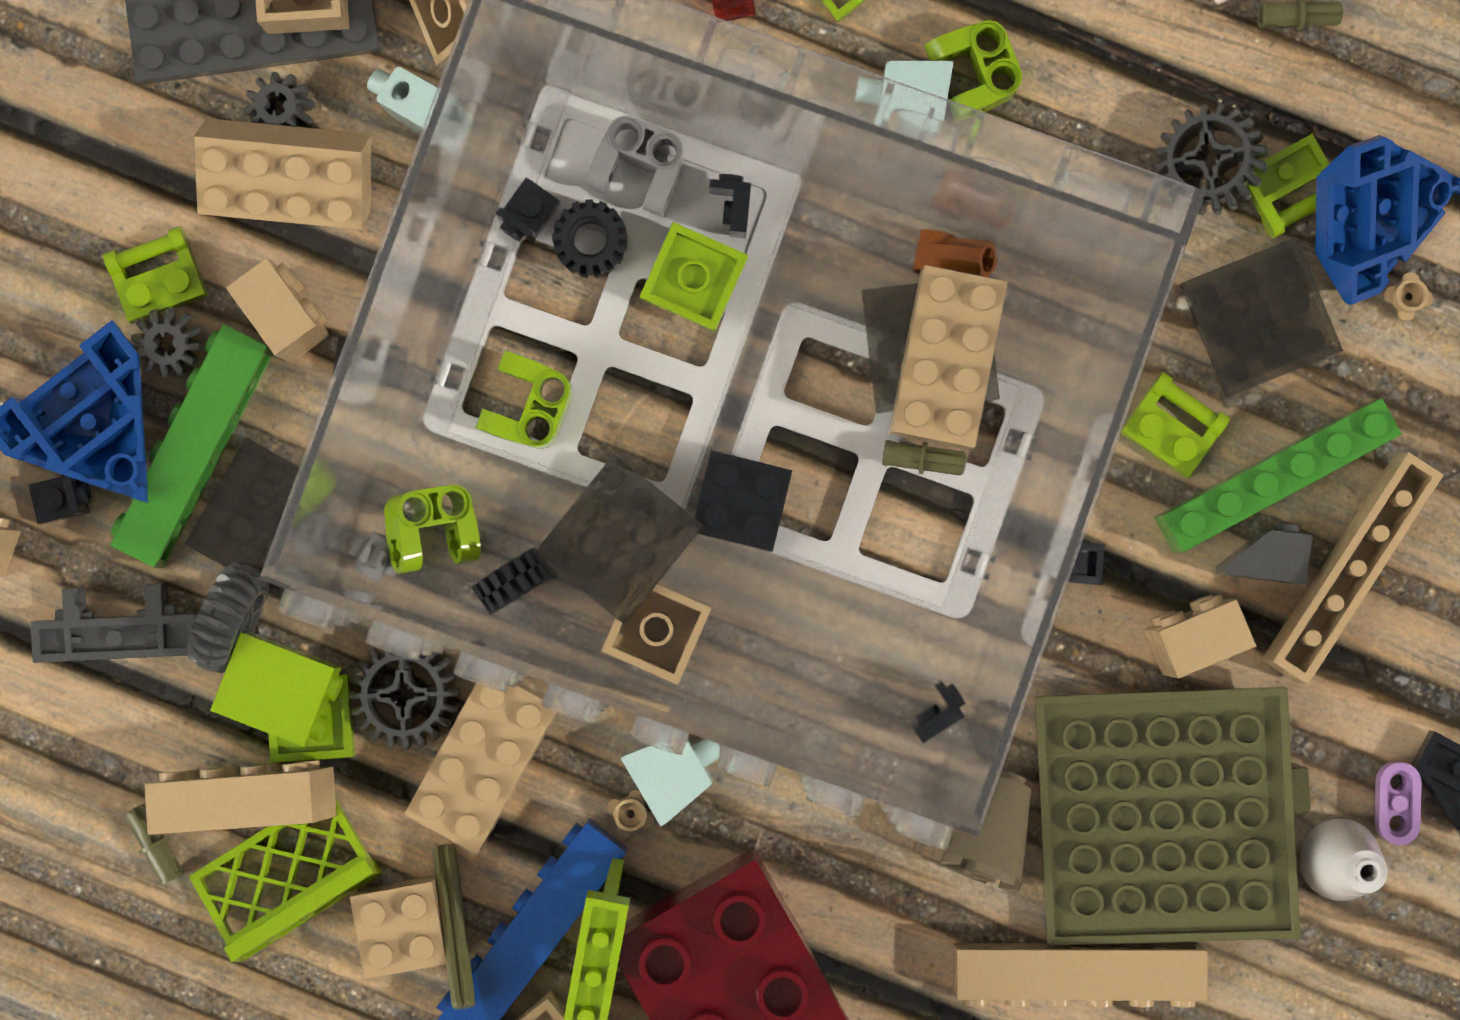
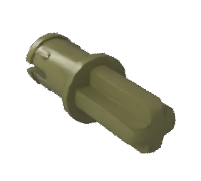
[1258,0,1343,30]
[882,440,967,476]
[125,804,185,886]

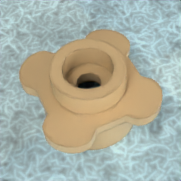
[1383,272,1433,321]
[607,790,654,838]

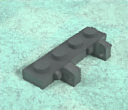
[30,583,197,663]

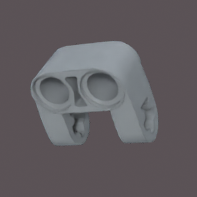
[585,116,684,217]

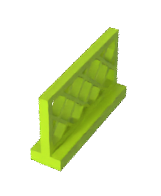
[189,796,383,962]
[564,858,631,1020]

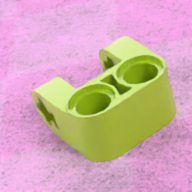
[924,20,1022,122]
[475,350,573,449]
[384,485,481,574]

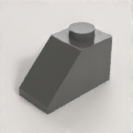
[1215,523,1313,585]

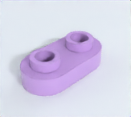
[1374,761,1422,845]

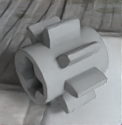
[349,531,396,582]

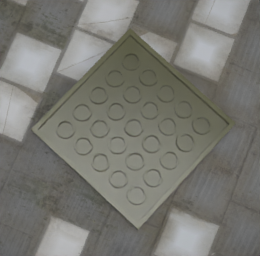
[1035,687,1300,946]

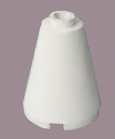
[1299,819,1388,901]

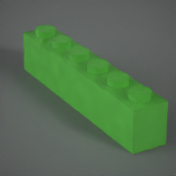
[110,324,273,568]
[1154,398,1402,553]

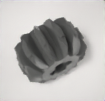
[244,72,315,127]
[131,307,204,377]

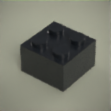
[691,450,793,552]

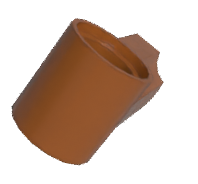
[912,229,998,278]

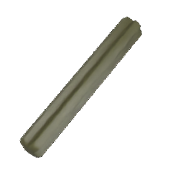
[433,844,476,1010]

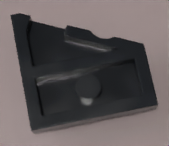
[1411,730,1460,835]

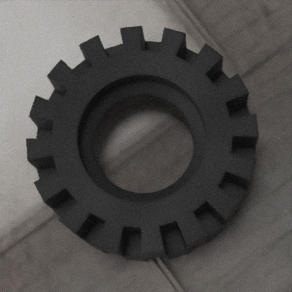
[552,199,628,278]
[472,547,553,615]

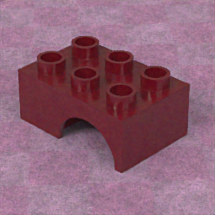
[618,847,849,1020]

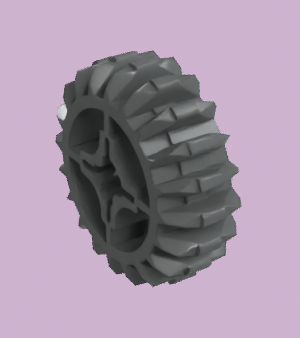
[1154,103,1268,215]
[186,562,269,674]
[348,638,461,750]

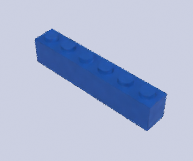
[436,818,628,1020]

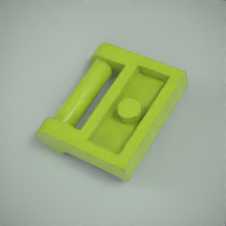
[1246,133,1329,239]
[103,226,208,324]
[1119,371,1231,479]

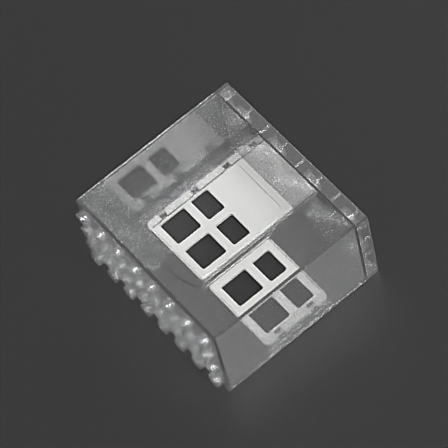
[259,0,1206,850]

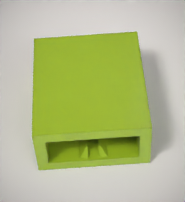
[210,631,343,747]

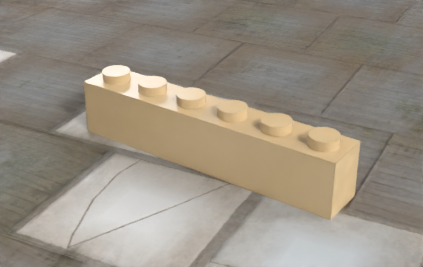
[1261,452,1444,685]
[953,943,1208,1008]

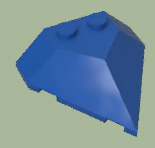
[1315,135,1460,305]
[0,320,149,503]

